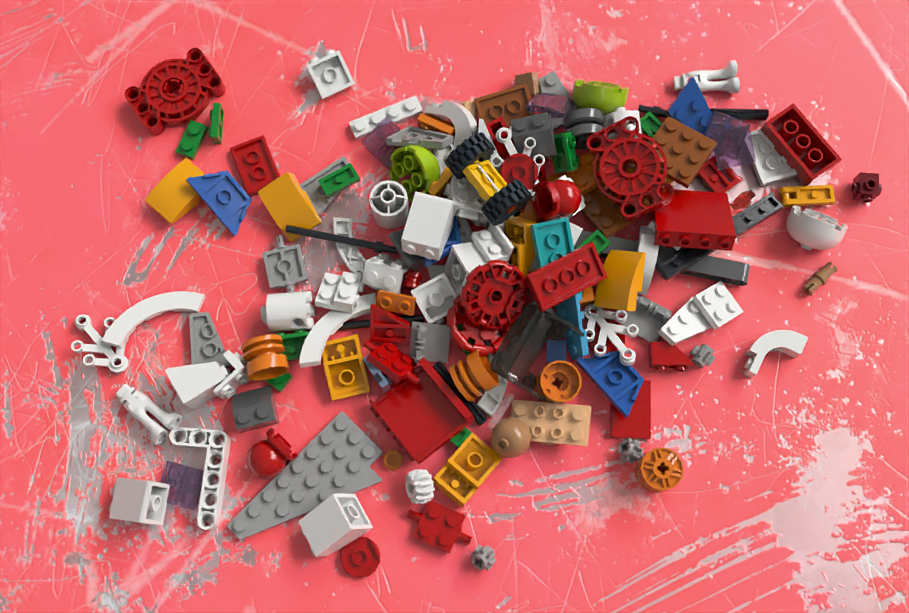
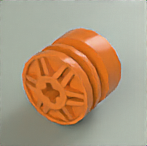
[241,334,289,381]
[449,349,500,402]
[535,361,581,404]
[635,447,684,493]

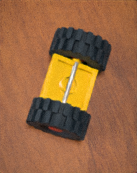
[445,132,532,226]

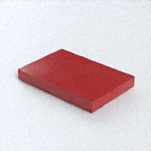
[229,135,280,197]
[610,380,651,440]

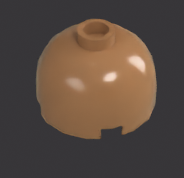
[491,417,531,459]

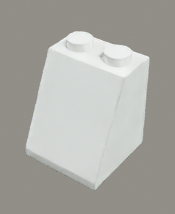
[401,192,453,260]
[443,242,509,296]
[165,362,232,409]
[109,477,170,525]
[298,494,373,557]

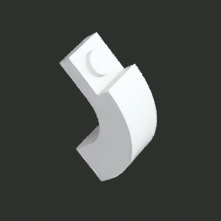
[425,100,478,147]
[636,225,659,295]
[744,330,809,378]

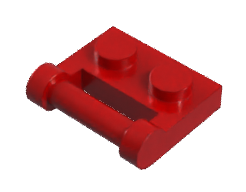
[697,152,744,193]

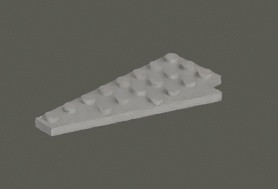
[226,411,384,540]

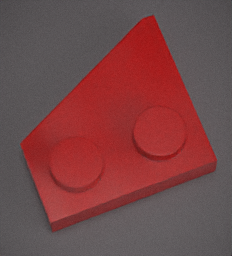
[370,304,409,343]

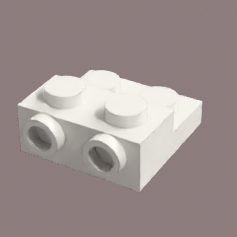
[306,50,355,100]
[315,271,365,314]
[411,273,461,324]

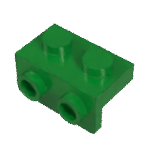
[552,131,579,173]
[274,330,309,362]

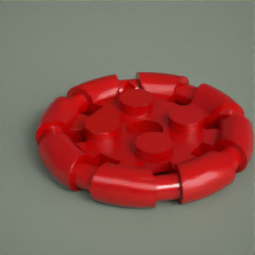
[460,260,528,330]
[447,289,515,357]

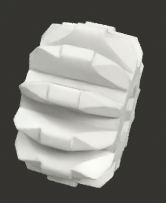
[405,469,435,504]

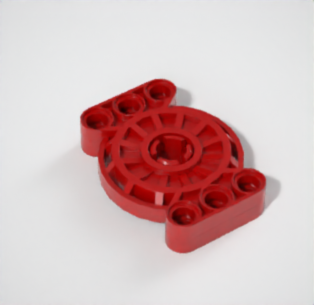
[124,48,226,136]
[586,116,674,222]

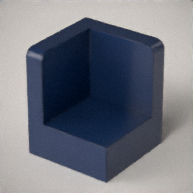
[545,339,566,363]

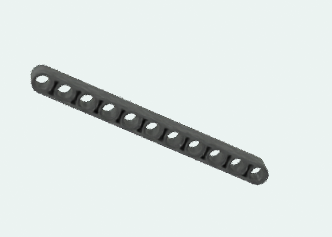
[574,230,750,286]

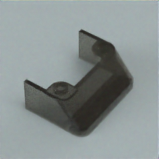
[490,304,585,402]

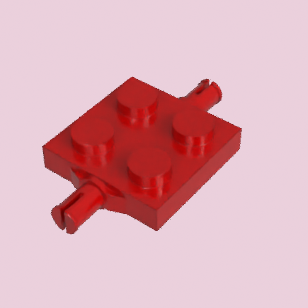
[363,339,420,385]
[406,500,472,554]

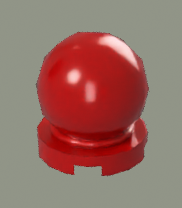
[531,179,582,221]
[246,428,299,479]

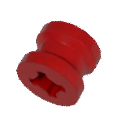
[401,271,423,291]

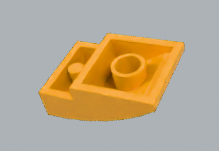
[145,158,204,225]
[258,172,322,242]
[505,217,538,277]
[594,250,646,311]
[322,334,370,401]
[432,433,503,508]

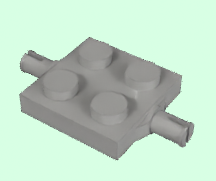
[263,235,308,293]

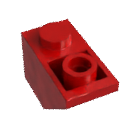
[485,116,516,160]
[648,342,692,372]

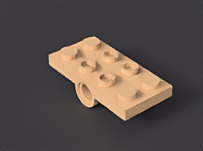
[511,400,592,447]

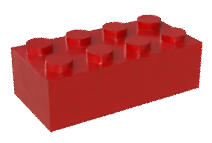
[760,103,842,186]

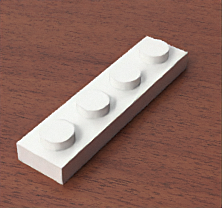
[349,95,423,140]

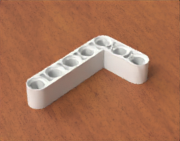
[169,427,231,530]

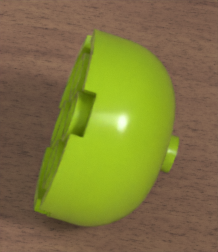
[572,79,629,116]
[389,145,441,203]

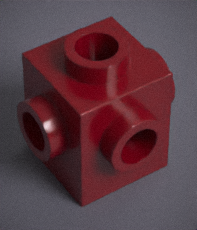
[851,172,882,203]

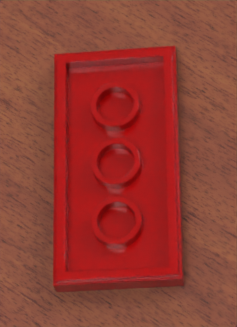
[525,242,608,312]

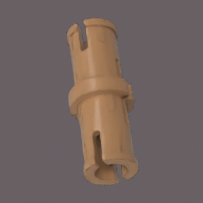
[802,262,838,296]

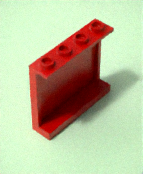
[649,189,736,251]
[369,357,475,465]

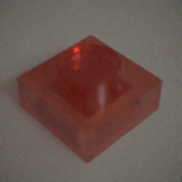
[730,190,756,210]

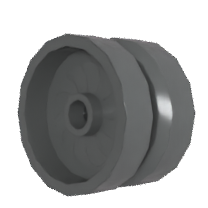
[563,108,604,149]

